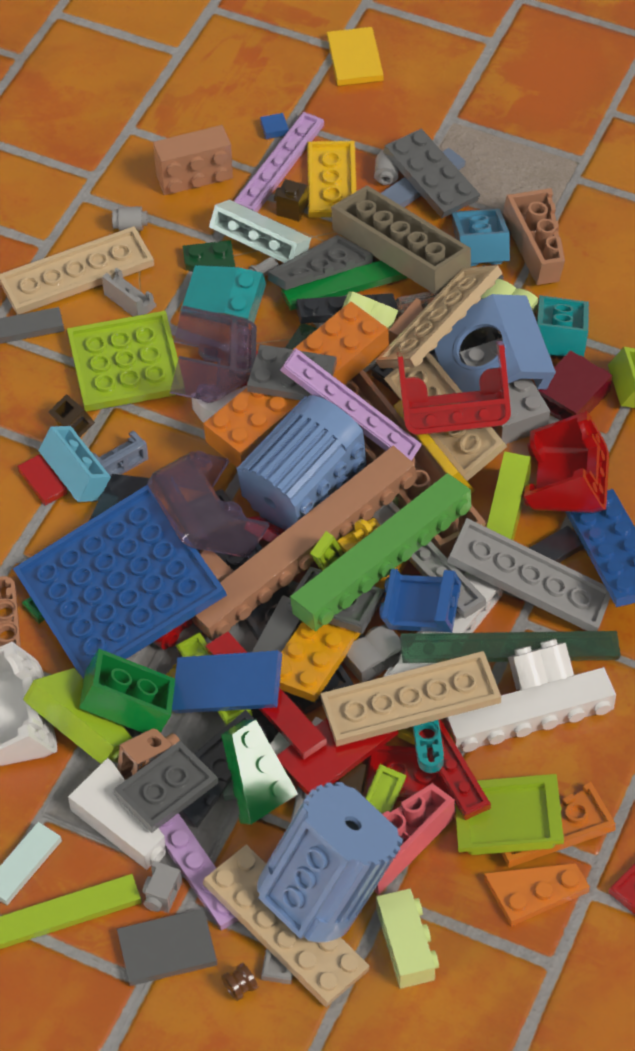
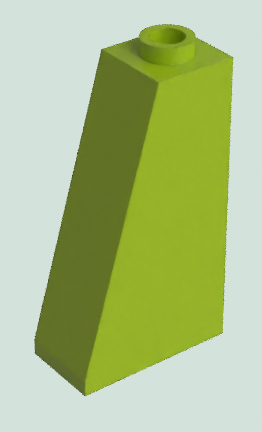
[486,451,531,541]
[23,668,132,764]

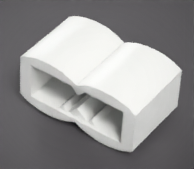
[508,639,574,690]

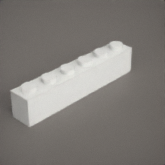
[444,667,616,752]

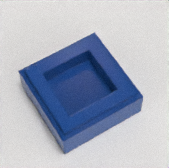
[260,113,289,139]

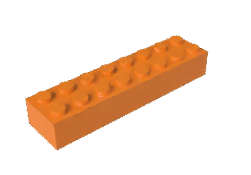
[203,302,389,467]

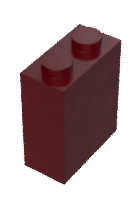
[537,350,612,420]

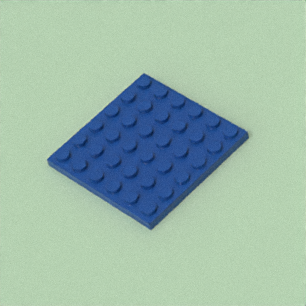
[13,483,227,679]

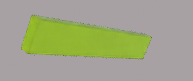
[0,874,142,949]

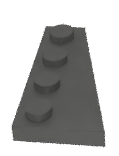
[268,235,373,290]

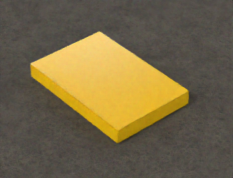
[327,27,383,86]

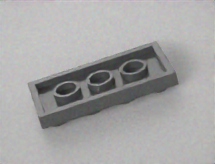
[383,128,480,218]

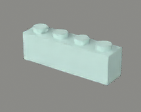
[209,200,311,263]

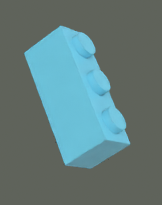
[38,426,111,502]

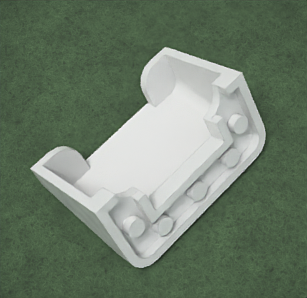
[0,642,57,766]

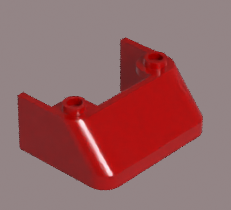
[397,341,511,435]

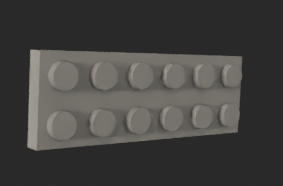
[447,518,611,634]

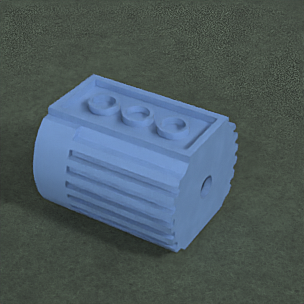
[237,395,366,531]
[257,782,403,942]

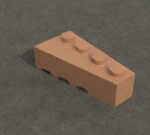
[502,188,565,285]

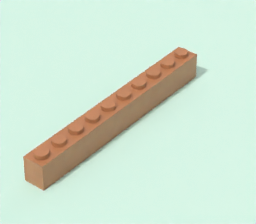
[191,445,417,641]

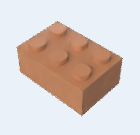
[153,125,233,195]

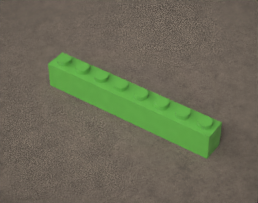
[290,473,472,631]

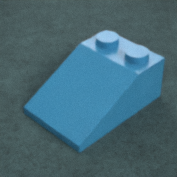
[452,209,510,266]

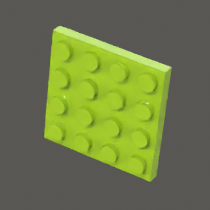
[67,311,186,412]

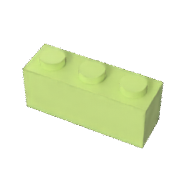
[376,888,439,989]

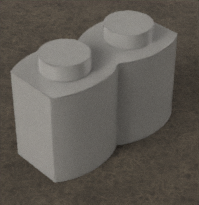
[343,624,407,683]

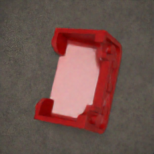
[523,411,609,513]

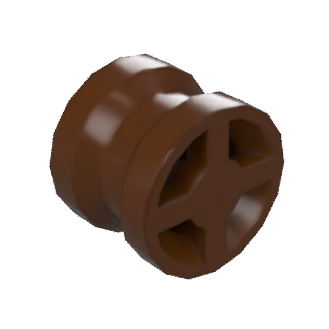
[221,963,258,1001]

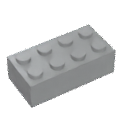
[459,338,550,444]

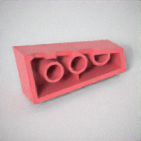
[374,783,455,895]

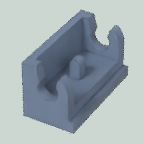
[93,431,148,476]

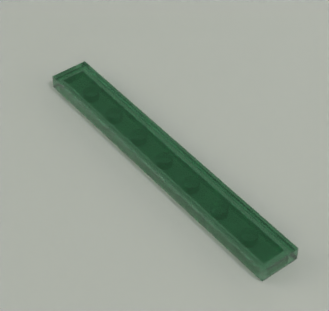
[400,631,621,663]

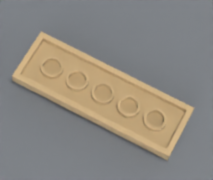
[0,226,154,315]
[375,265,502,369]
[384,352,508,481]
[321,651,501,746]
[203,844,370,1007]

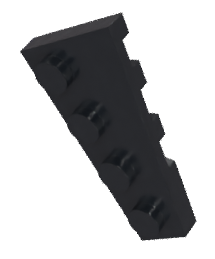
[182,709,265,828]

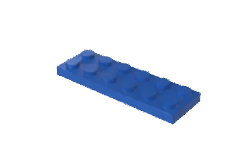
[565,489,635,607]

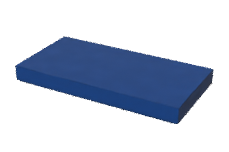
[172,650,282,713]

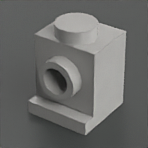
[143,861,182,913]

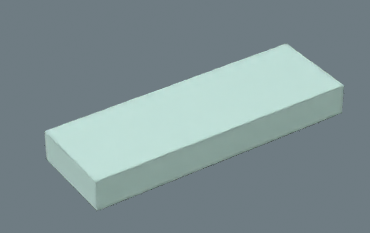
[0,822,62,905]

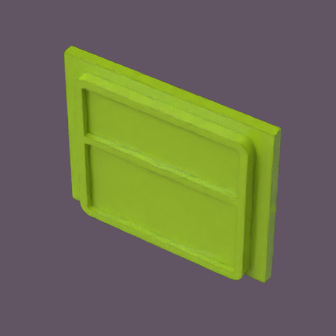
[455,774,564,855]

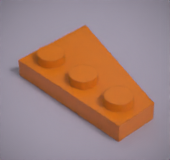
[484,863,590,927]

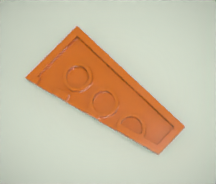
[501,782,616,868]

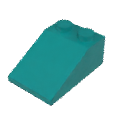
[181,266,266,329]
[536,295,589,357]

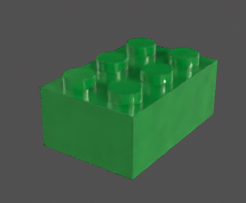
[79,648,175,733]

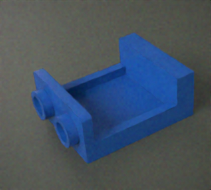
[380,569,462,633]

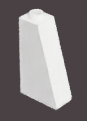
[68,758,166,870]

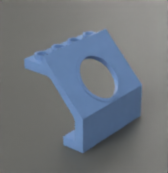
[430,294,556,392]

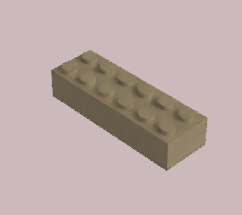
[331,185,471,294]

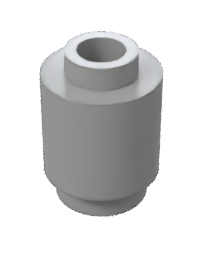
[374,149,399,185]
[112,206,148,231]

